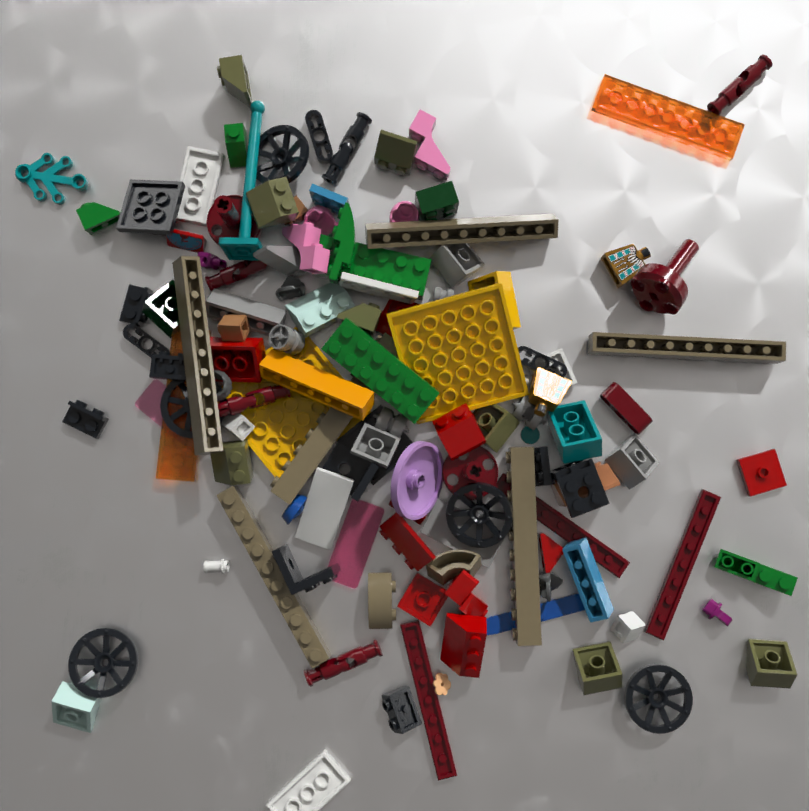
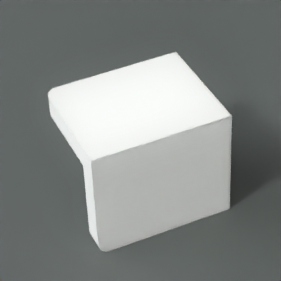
[222,413,255,441]
[610,611,646,643]

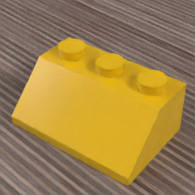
[468,271,521,330]

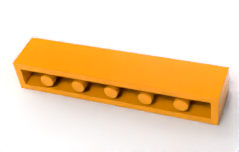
[259,349,374,421]

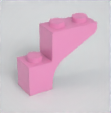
[409,109,450,180]
[282,222,330,274]

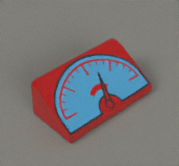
[166,229,207,253]

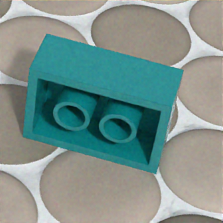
[547,400,602,464]

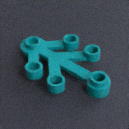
[15,153,88,205]

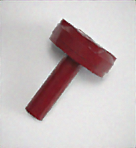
[207,195,263,246]
[630,239,699,315]
[442,446,498,500]

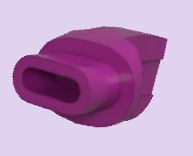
[197,252,227,270]
[702,598,733,627]

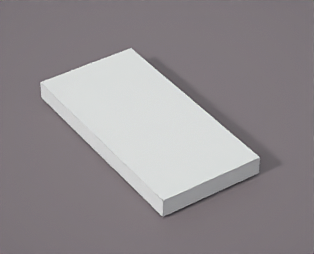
[177,146,225,227]
[339,272,419,304]
[295,467,354,550]
[265,749,351,811]

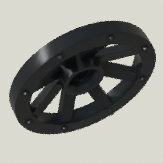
[256,125,309,183]
[160,380,227,439]
[446,482,513,548]
[68,628,138,698]
[624,664,693,734]

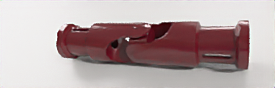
[707,54,773,117]
[205,260,269,292]
[218,385,291,417]
[304,639,383,687]

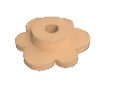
[433,673,451,695]

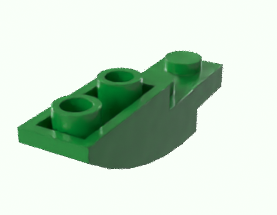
[327,202,356,284]
[714,549,798,596]

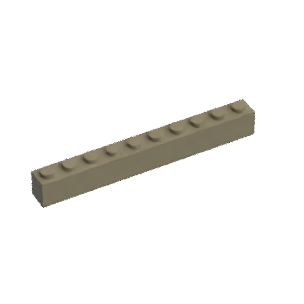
[365,214,559,249]
[172,256,223,456]
[270,332,398,505]
[588,332,786,364]
[505,447,542,646]
[216,485,331,669]

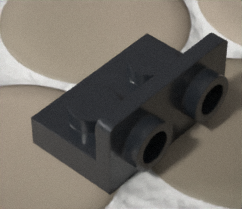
[119,284,154,327]
[149,352,186,381]
[62,399,109,439]
[534,446,552,487]
[382,686,422,734]

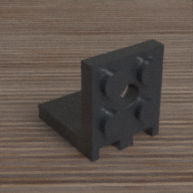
[323,442,379,502]
[551,459,610,518]
[272,544,341,595]

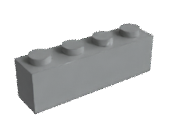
[206,288,287,336]

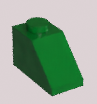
[224,123,248,169]
[76,202,120,235]

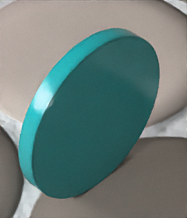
[521,426,540,444]

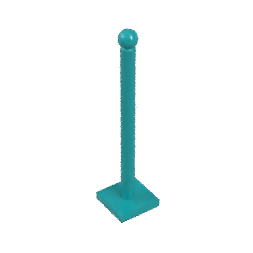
[219,100,265,261]

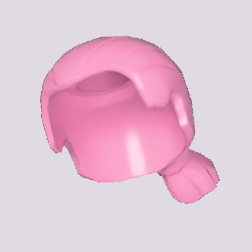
[389,201,419,222]
[304,205,338,236]

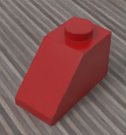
[457,592,488,617]

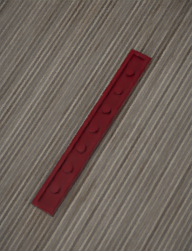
[495,473,630,578]
[644,489,721,640]
[400,620,457,781]

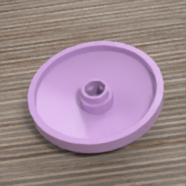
[391,441,444,520]

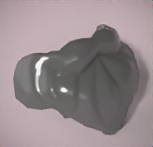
[275,276,305,301]
[214,370,232,402]
[539,572,563,602]

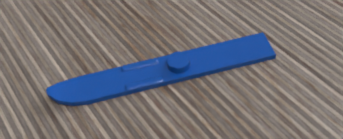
[486,593,585,635]

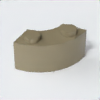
[426,550,481,586]
[368,573,396,629]

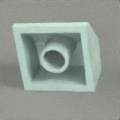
[51,681,101,733]

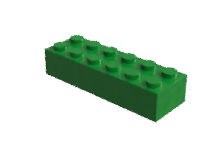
[312,234,432,300]
[321,318,439,424]

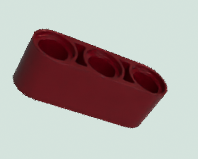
[600,382,653,435]

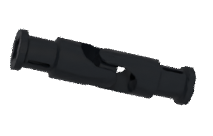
[321,112,372,185]

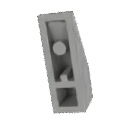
[253,246,305,277]

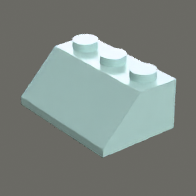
[285,282,355,338]

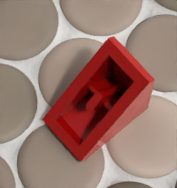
[537,532,564,573]
[445,569,479,606]

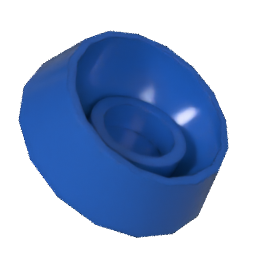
[281,494,307,525]

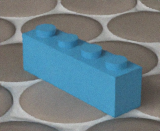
[562,537,614,623]

